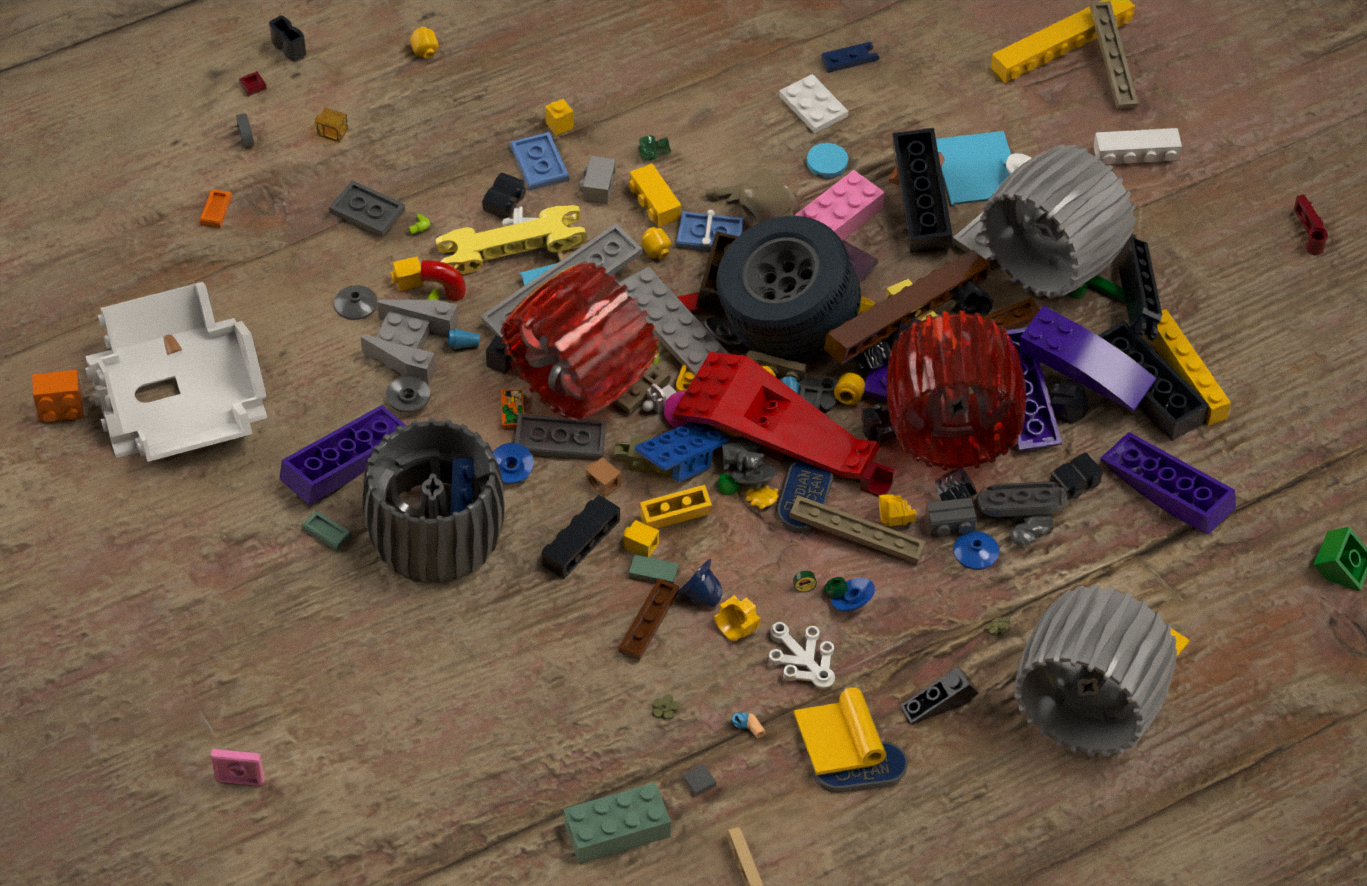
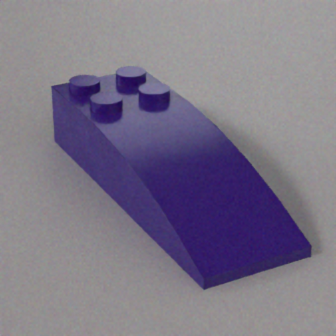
[1019,306,1156,412]
[983,328,1062,451]
[279,405,407,505]
[1100,432,1236,535]

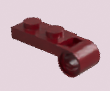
[1294,194,1328,255]

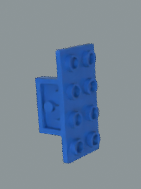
[635,422,728,482]

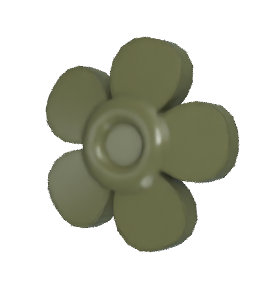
[985,617,1011,635]
[653,694,680,719]

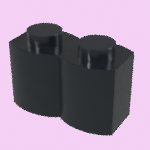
[269,15,306,61]
[482,172,526,219]
[1050,453,1103,500]

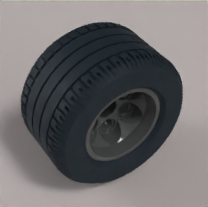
[716,215,861,361]

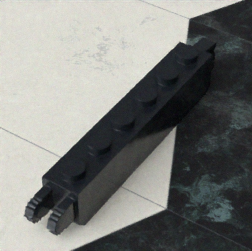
[1116,234,1162,341]

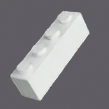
[1094,128,1182,165]

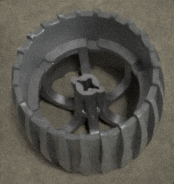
[362,418,505,583]

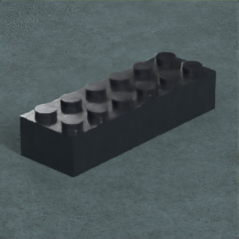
[892,128,953,253]
[1098,321,1209,441]

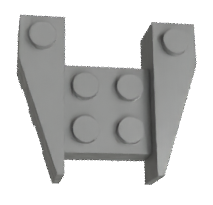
[360,300,458,385]

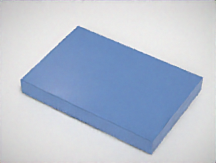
[510,132,569,190]
[676,211,745,251]

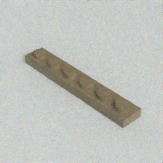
[1089,1,1138,109]
[789,495,926,564]

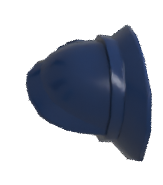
[675,559,723,607]

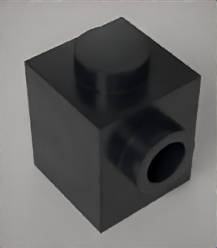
[486,336,517,374]

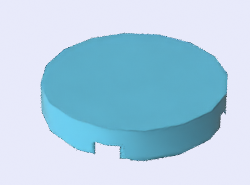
[807,143,848,178]

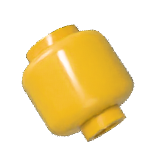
[410,27,439,58]
[640,227,672,260]
[834,373,865,405]

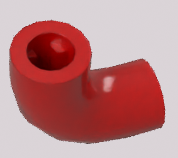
[421,260,466,301]

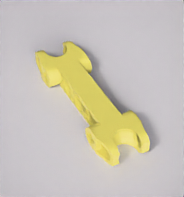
[435,205,587,274]

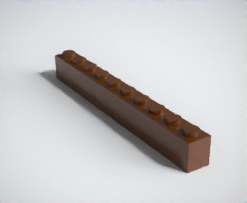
[824,249,991,364]

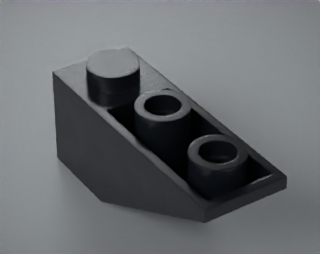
[901,666,979,725]

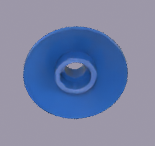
[493,443,534,484]
[954,531,999,570]
[831,578,875,612]

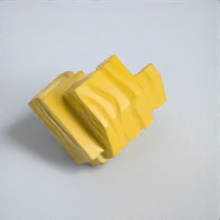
[878,494,916,527]
[714,595,761,641]

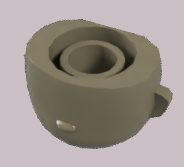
[739,169,800,224]

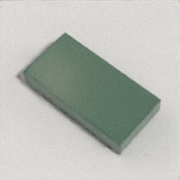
[302,510,352,551]
[629,554,679,584]

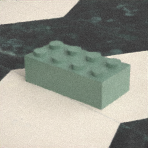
[563,782,671,864]

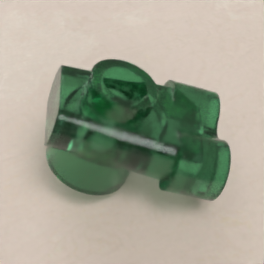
[638,135,671,160]

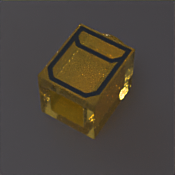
[314,108,348,143]

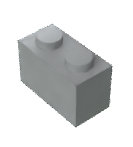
[580,156,616,204]

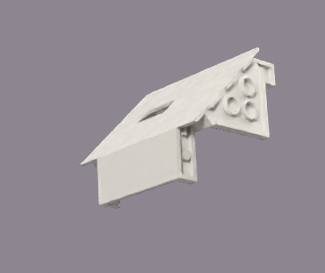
[85,282,267,462]

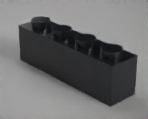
[542,494,620,579]

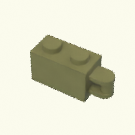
[613,435,673,474]

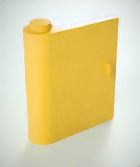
[793,688,886,775]

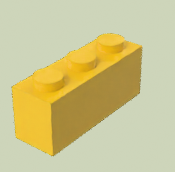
[628,163,681,227]
[639,485,712,529]

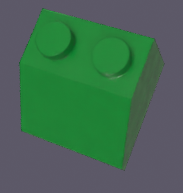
[1314,527,1367,591]

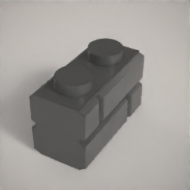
[925,498,976,536]

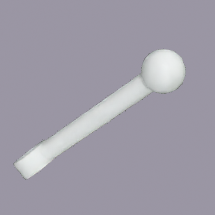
[702,210,715,246]

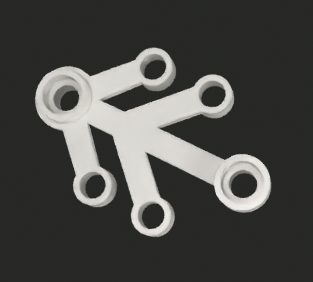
[769,622,835,690]

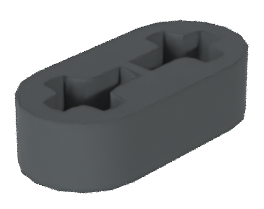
[236,113,254,148]

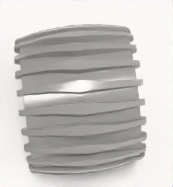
[980,144,1136,298]
[1014,585,1177,757]

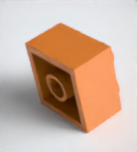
[32,370,84,422]

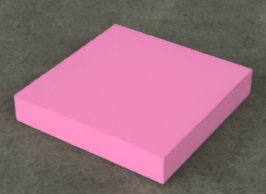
[211,749,265,786]

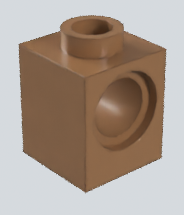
[586,457,621,498]

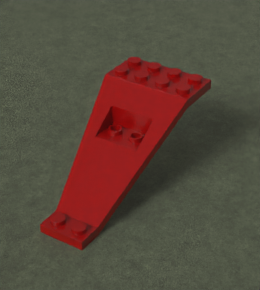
[672,352,879,479]

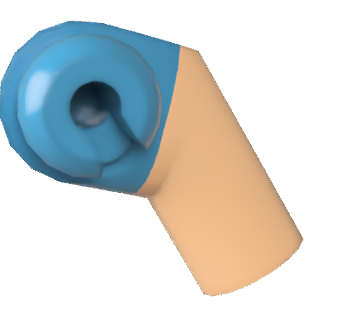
[732,712,766,738]

